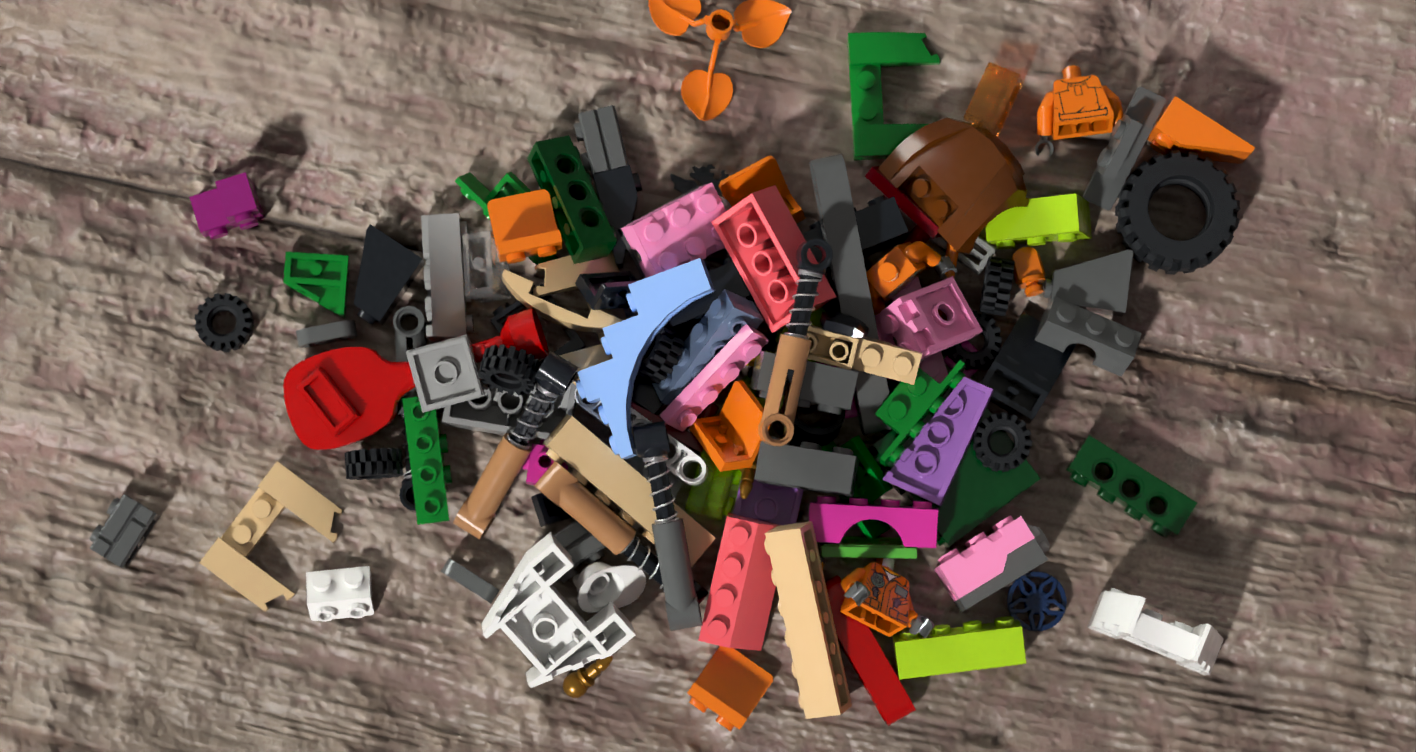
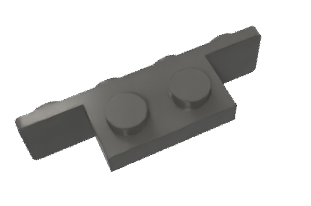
[1082,86,1166,211]

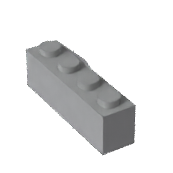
[421,213,474,344]
[442,380,577,441]

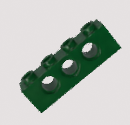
[527,135,617,264]
[1066,435,1197,538]

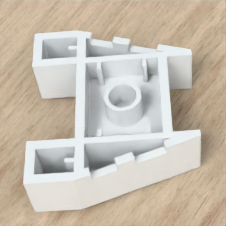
[481,532,636,688]
[1087,588,1224,676]

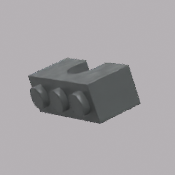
[1035,297,1142,376]

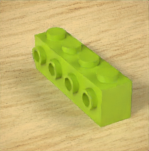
[892,616,1026,680]

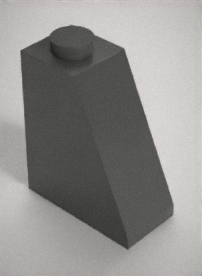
[1043,250,1134,317]

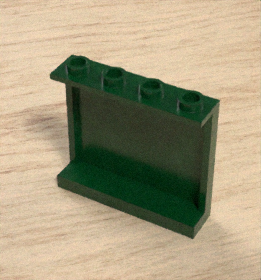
[871,387,1041,548]

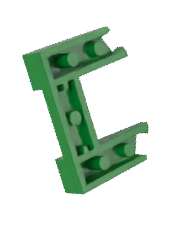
[847,32,940,161]

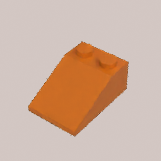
[1147,96,1255,164]

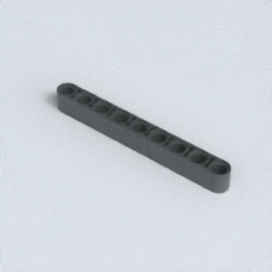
[809,154,891,435]

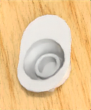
[573,562,646,613]

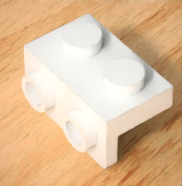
[306,566,374,622]

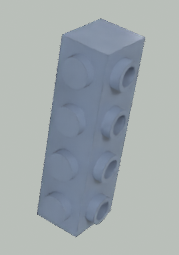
[652,289,763,406]

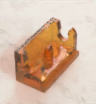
[963,62,1023,138]

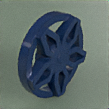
[1007,572,1067,632]

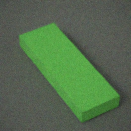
[820,536,917,559]

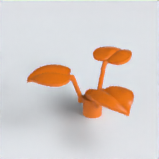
[648,0,791,121]

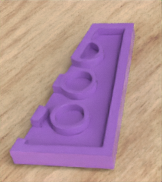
[882,377,994,506]

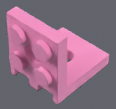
[875,276,983,383]

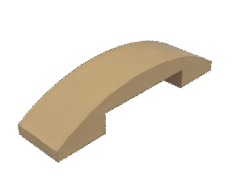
[502,269,622,333]

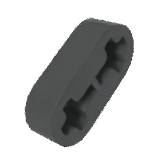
[296,320,358,348]
[440,558,500,603]

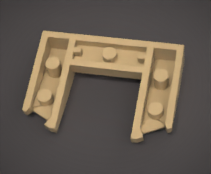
[533,250,627,386]
[199,461,343,612]

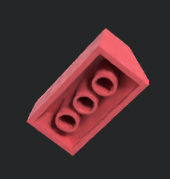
[712,185,836,333]
[698,513,780,651]

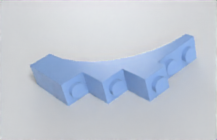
[575,258,715,459]

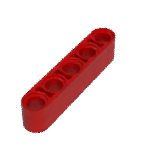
[825,575,916,726]

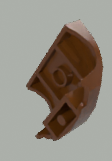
[878,117,1029,254]

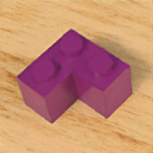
[189,172,264,239]

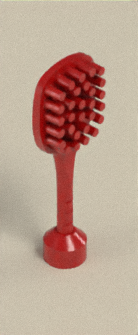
[283,308,549,450]

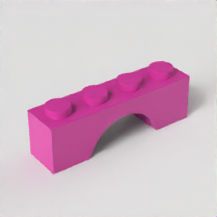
[809,496,939,548]

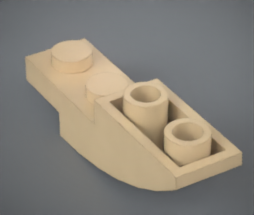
[807,325,922,385]

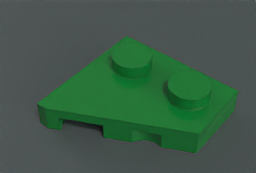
[283,251,350,317]

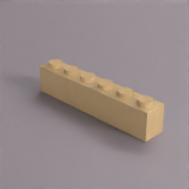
[543,414,716,568]
[764,521,852,719]

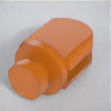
[1011,247,1046,297]

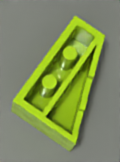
[985,193,1092,249]

